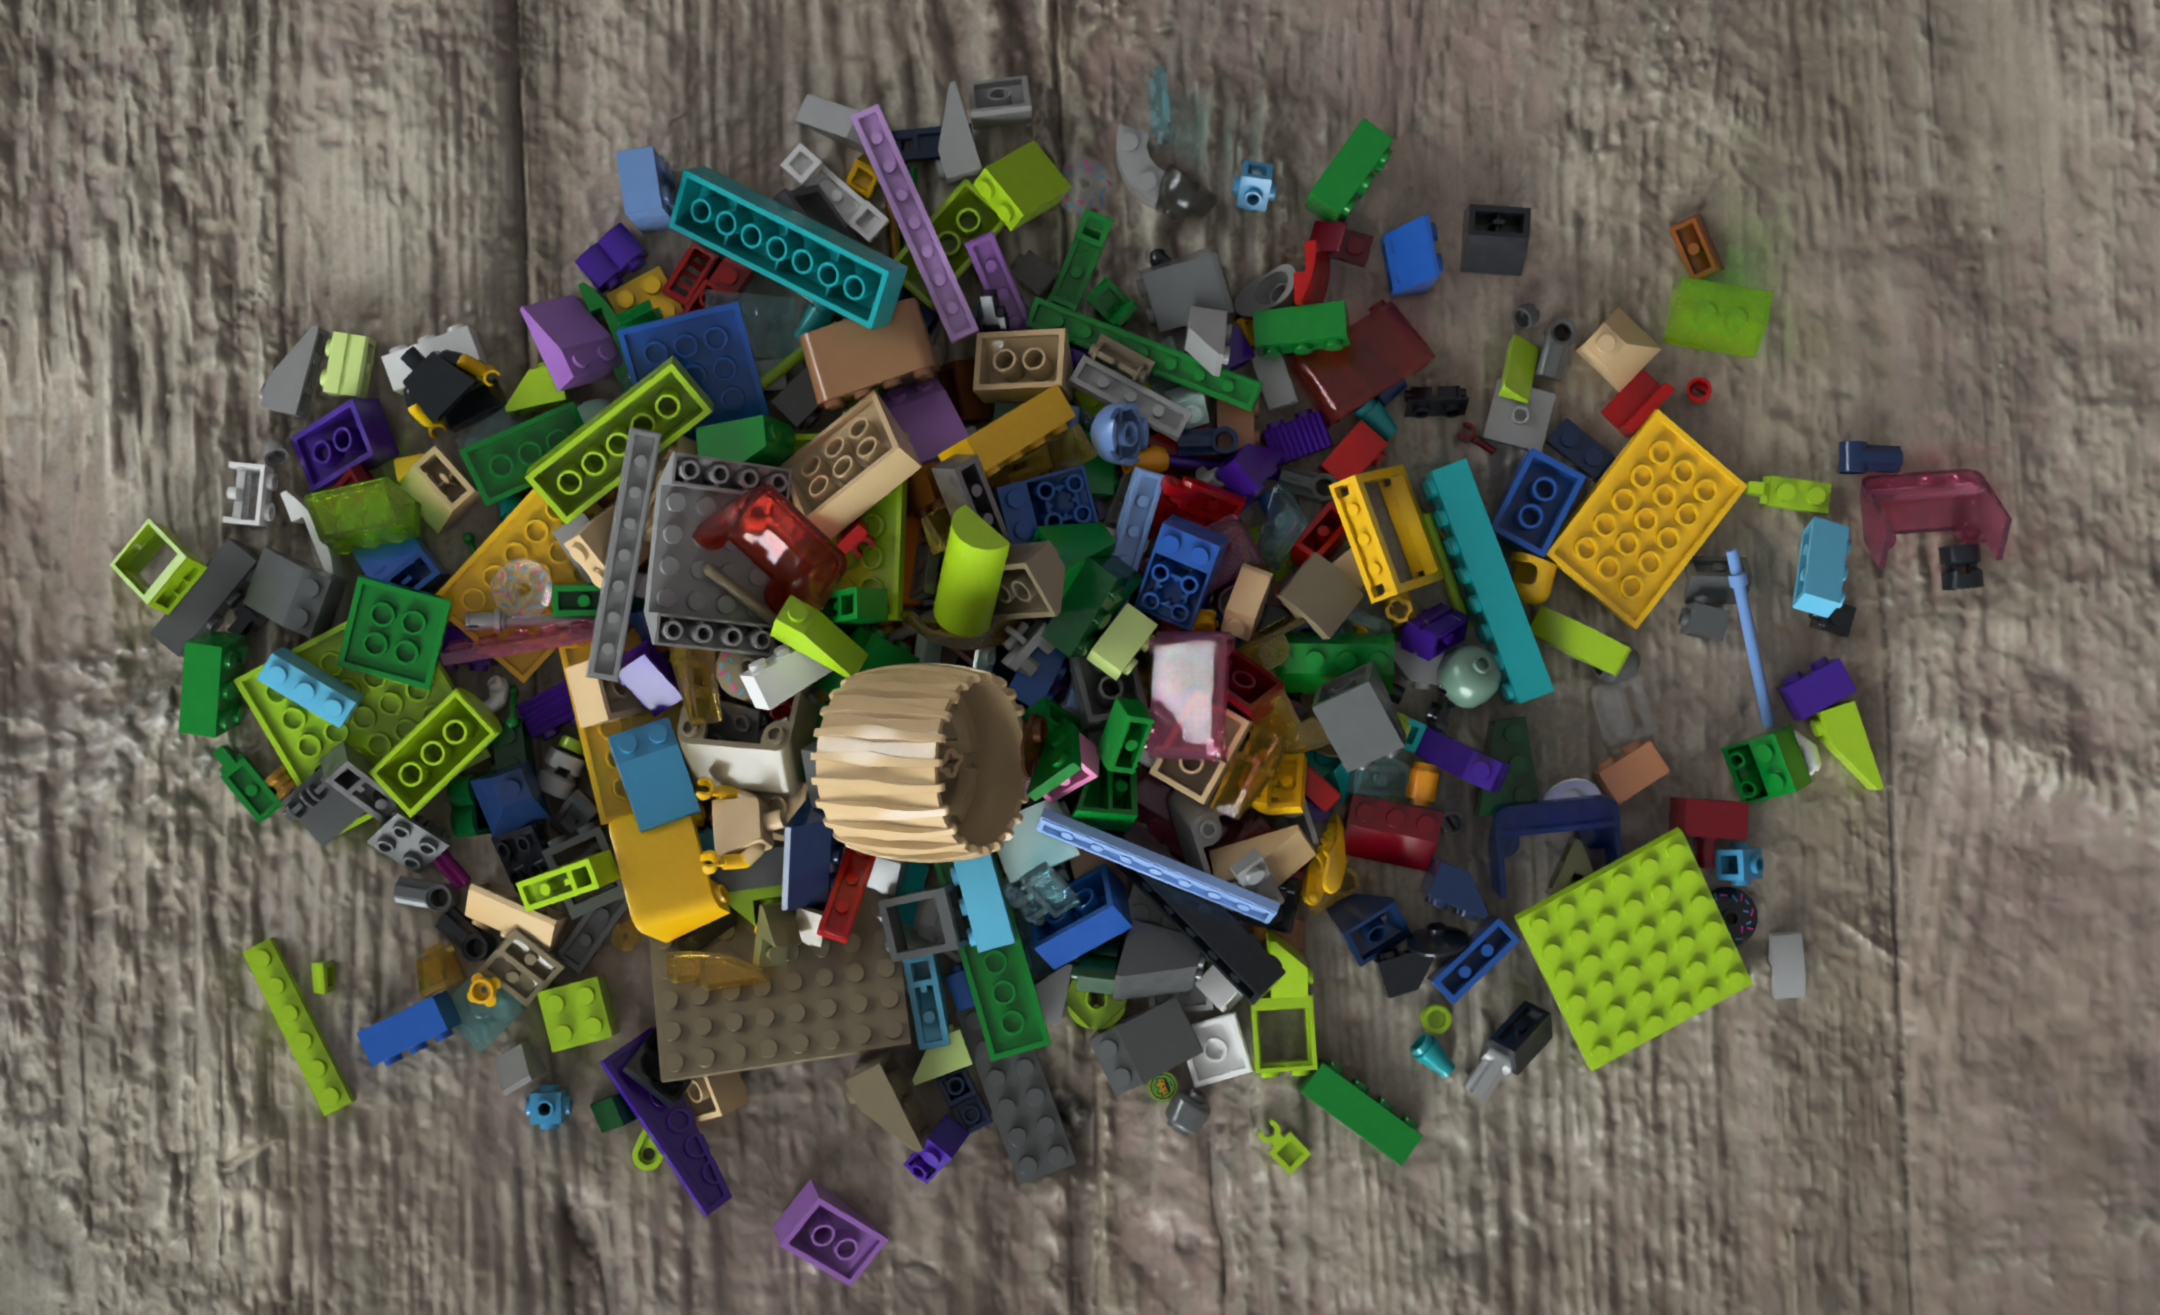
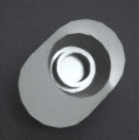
[1234,264,1296,317]

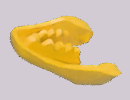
[1301,812,1347,906]

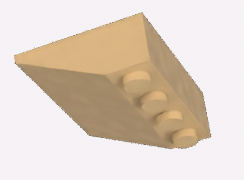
[780,390,922,543]

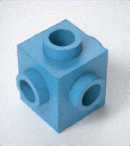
[1232,160,1277,212]
[1715,842,1765,886]
[525,1083,573,1129]

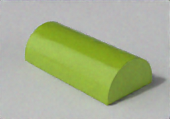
[893,177,1006,310]
[933,504,1010,637]
[368,687,502,818]

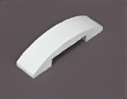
[780,143,890,243]
[280,491,343,607]

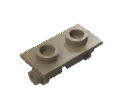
[1088,333,1155,386]

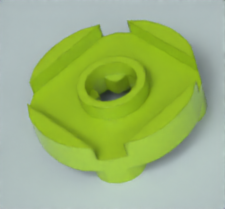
[1066,974,1127,1029]

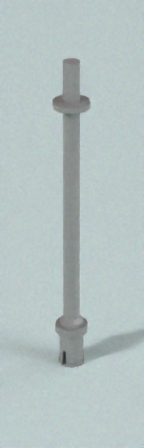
[465,609,632,633]

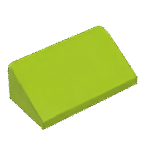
[1498,334,1539,404]

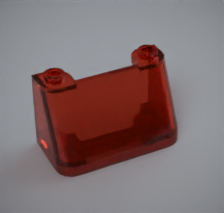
[1289,299,1436,429]
[692,484,847,615]

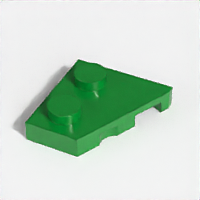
[1027,721,1082,802]

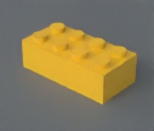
[937,384,1076,478]

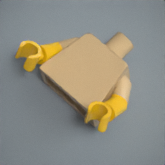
[696,777,787,875]

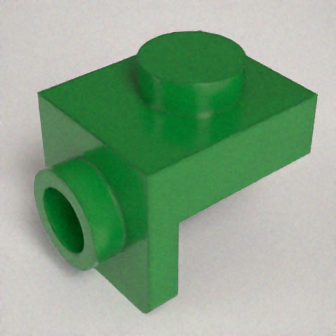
[1085,277,1139,328]

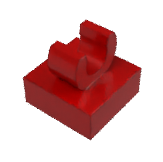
[836,516,876,559]

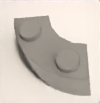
[1116,124,1167,210]

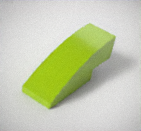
[1530,605,1632,676]

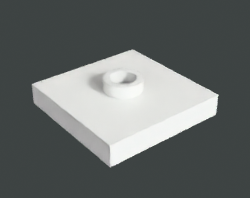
[1187,1011,1254,1088]

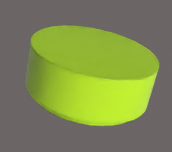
[558,735,584,757]
[1420,1003,1452,1035]

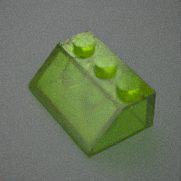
[1663,277,1773,358]
[304,477,421,554]

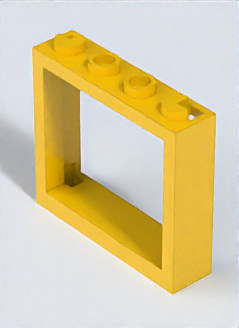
[1329,464,1445,604]

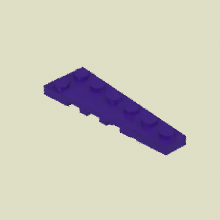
[600,1027,732,1217]

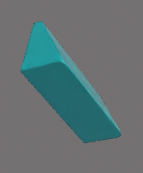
[895,862,930,925]

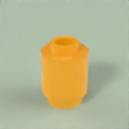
[1405,761,1440,807]

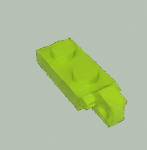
[1743,475,1832,515]

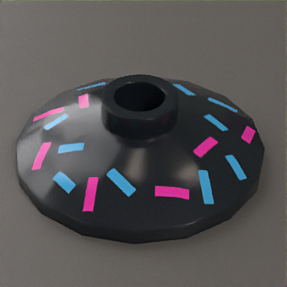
[1710,887,1758,946]

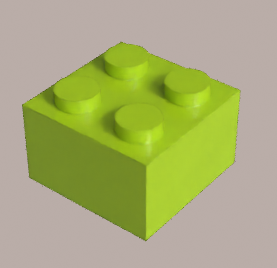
[537,973,620,1053]

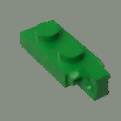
[213,745,284,824]

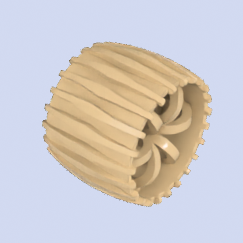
[810,663,1033,863]

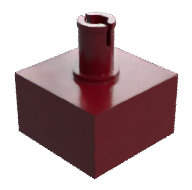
[1668,797,1749,868]

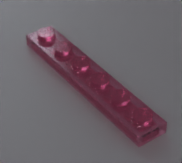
[440,620,631,666]

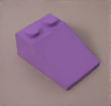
[520,294,624,392]
[880,378,969,465]
[772,1179,889,1287]

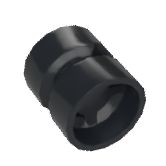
[1938,544,1984,591]

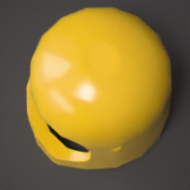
[1510,552,1557,605]

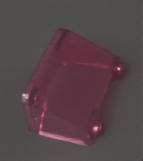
[1143,631,1235,763]

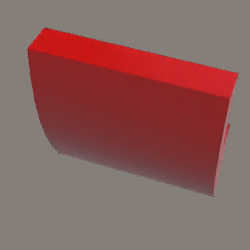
[1293,240,1330,306]

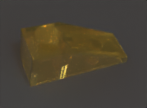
[669,646,722,726]

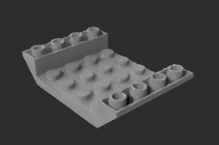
[644,452,792,656]

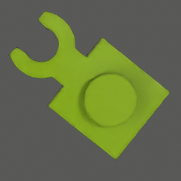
[1257,1118,1312,1175]

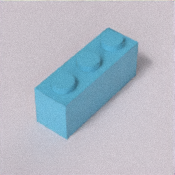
[1792,516,1852,618]
[256,646,365,729]
[950,853,1017,953]

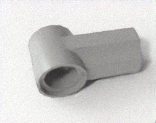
[1463,1040,1511,1102]

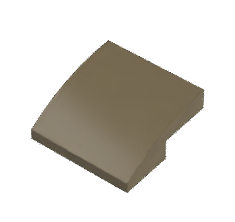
[1277,552,1364,640]
[478,927,565,1007]

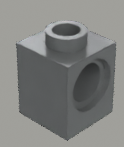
[1678,602,1730,642]

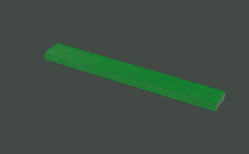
[1025,296,1264,412]

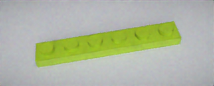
[242,937,356,1117]

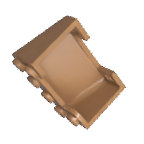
[799,298,941,413]

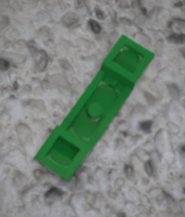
[1047,208,1114,312]
[578,282,632,393]

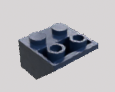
[1418,858,1488,921]

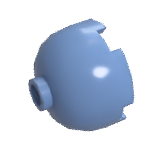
[1090,402,1149,466]

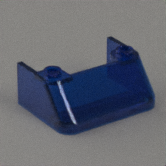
[1488,795,1623,899]

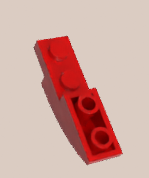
[681,256,755,314]

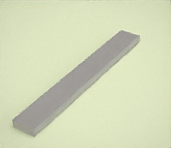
[585,427,662,682]

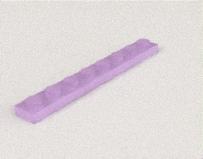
[850,104,979,344]

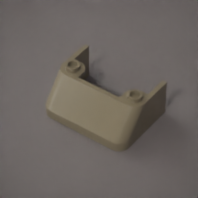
[677,684,820,797]

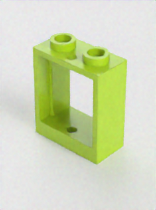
[109,518,208,615]
[1249,992,1318,1078]

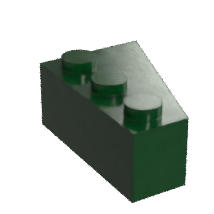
[1041,556,1144,658]
[1472,716,1540,817]

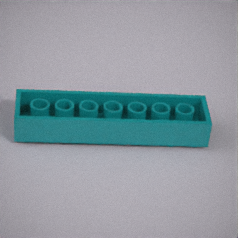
[668,166,908,330]
[1420,458,1555,705]

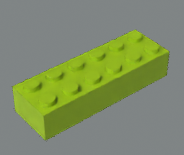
[524,355,714,525]

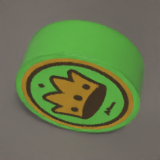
[1147,1071,1178,1102]

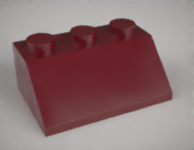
[1175,631,1285,724]
[1343,794,1444,871]

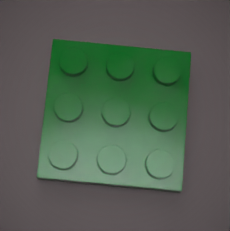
[337,575,454,690]

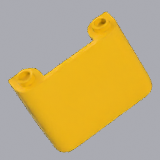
[608,802,730,943]

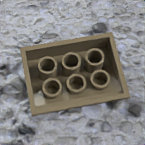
[844,1049,932,1153]

